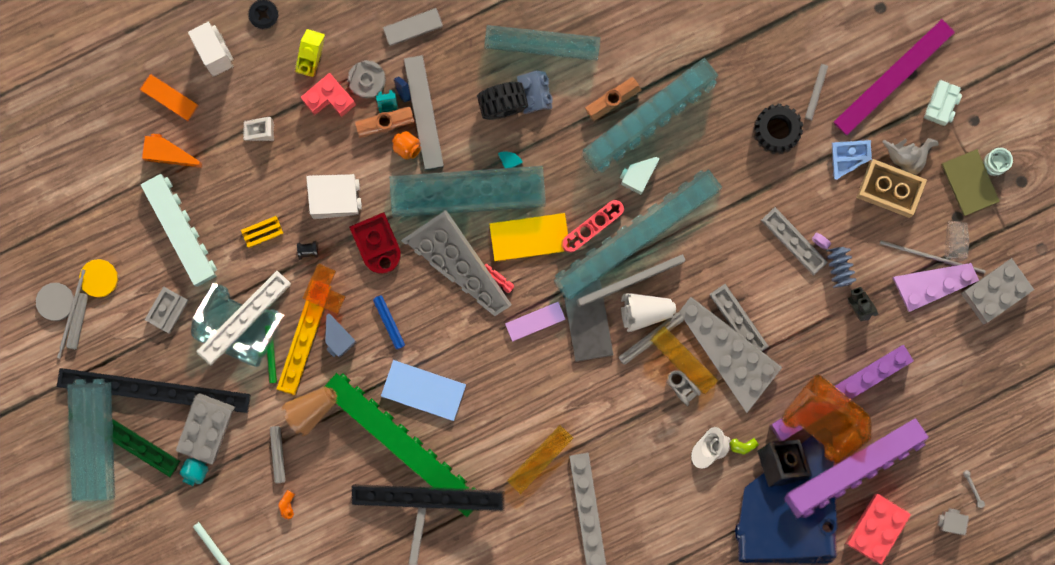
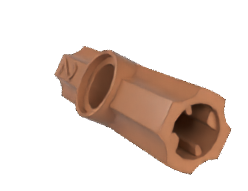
[585,77,641,122]
[355,107,415,138]

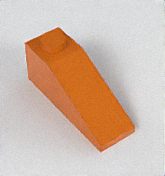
[142,133,202,168]

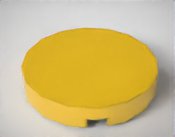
[79,259,118,298]

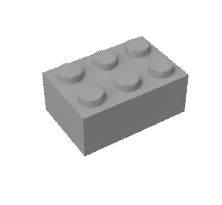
[961,258,1034,324]
[176,393,235,465]

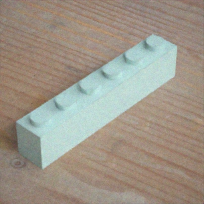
[141,174,217,287]

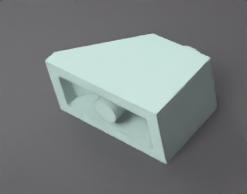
[620,157,659,195]

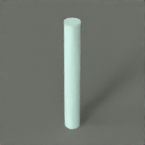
[193,523,230,565]

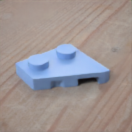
[832,140,872,179]

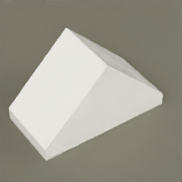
[244,117,274,141]

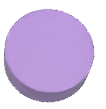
[812,233,831,250]

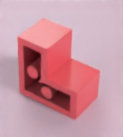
[301,73,356,117]

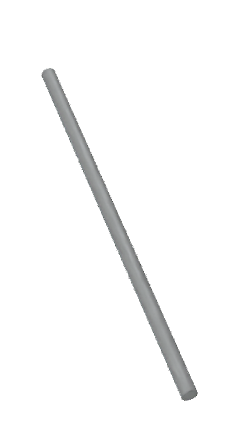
[880,240,986,274]

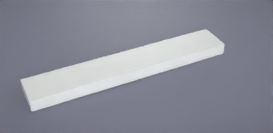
[197,271,291,366]

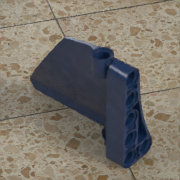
[735,427,837,564]

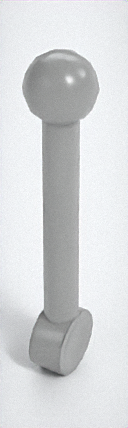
[963,470,985,508]

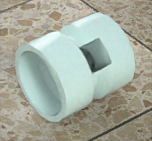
[983,148,1013,176]

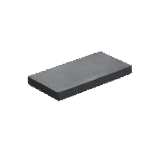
[562,280,614,362]

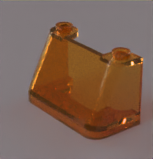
[782,374,872,464]

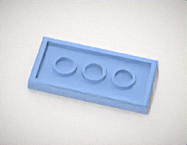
[381,360,466,421]

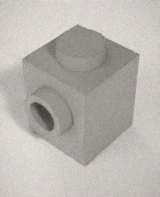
[937,508,969,535]

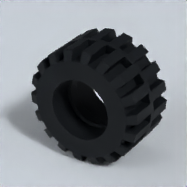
[477,82,529,120]
[753,104,803,154]

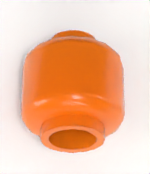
[392,131,421,160]

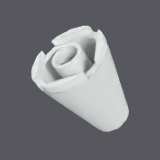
[621,293,676,332]

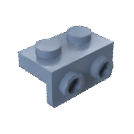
[517,71,552,114]

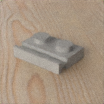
[145,287,189,334]

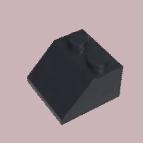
[757,440,812,487]

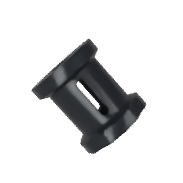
[297,241,318,260]

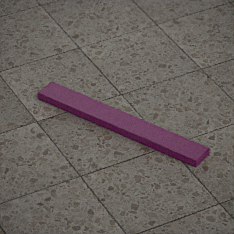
[833,19,955,136]

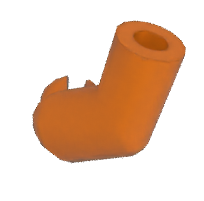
[278,490,295,519]

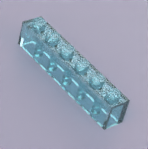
[485,25,601,61]

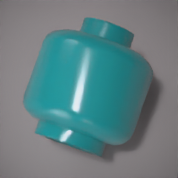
[180,457,209,486]

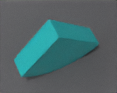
[498,151,523,171]

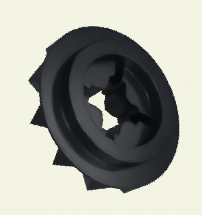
[248,0,279,30]

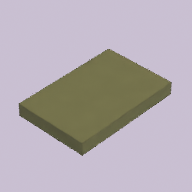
[941,149,1000,216]

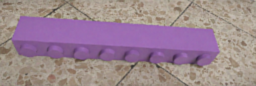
[770,344,914,441]
[785,418,929,519]

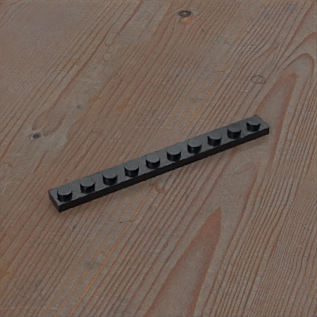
[56,368,251,413]

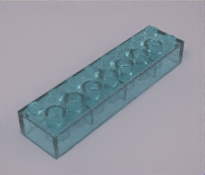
[582,57,719,174]
[389,166,546,217]

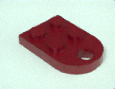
[349,212,401,274]

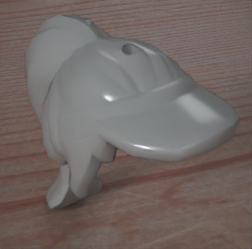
[882,138,939,175]

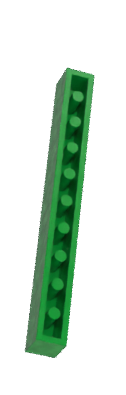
[324,373,476,517]

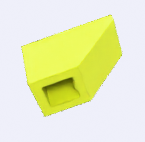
[295,29,325,77]

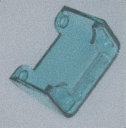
[191,283,283,367]

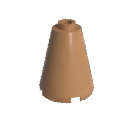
[282,387,337,437]

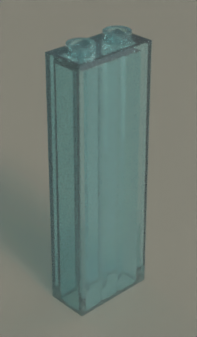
[67,379,115,501]

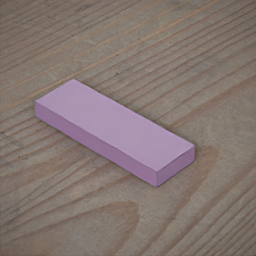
[505,302,566,342]

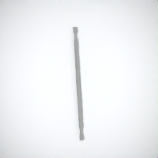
[57,269,86,359]

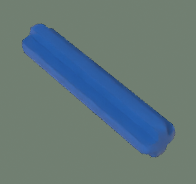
[373,295,405,349]

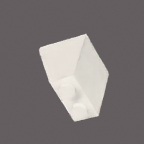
[307,174,362,219]

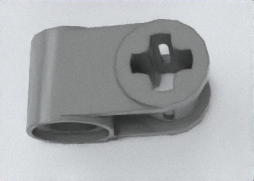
[667,370,702,406]

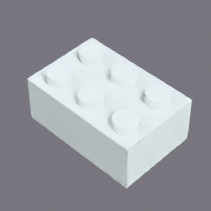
[188,21,234,77]

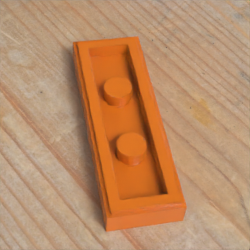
[140,74,198,121]

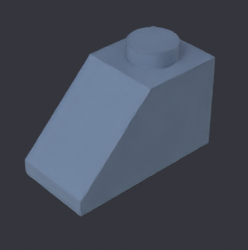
[325,313,357,358]

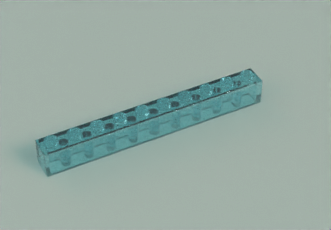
[554,169,722,302]

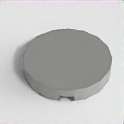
[348,60,386,99]
[36,283,74,321]

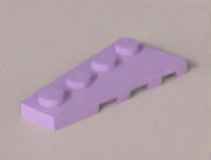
[893,263,979,312]

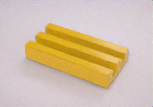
[241,216,284,248]

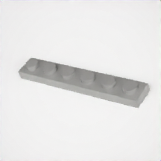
[569,453,606,565]

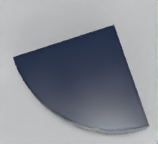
[394,77,411,102]

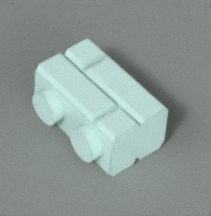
[924,80,962,126]

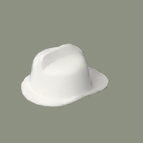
[692,427,731,469]

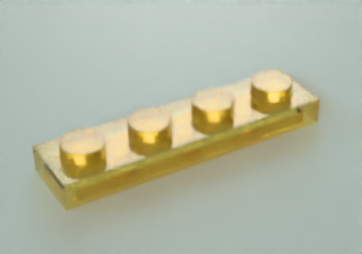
[650,326,718,394]
[507,425,574,494]

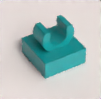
[376,90,398,114]

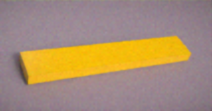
[277,280,332,395]

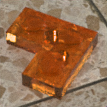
[303,263,346,314]

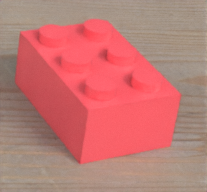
[845,494,911,565]

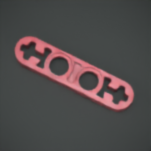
[561,200,624,253]

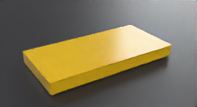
[489,213,570,262]

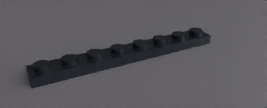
[352,484,505,511]

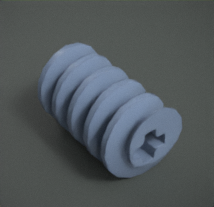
[826,247,856,288]

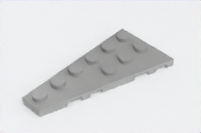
[401,210,512,316]
[679,297,783,413]

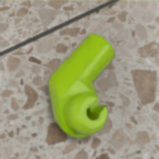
[729,438,759,455]

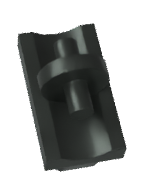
[847,287,879,321]

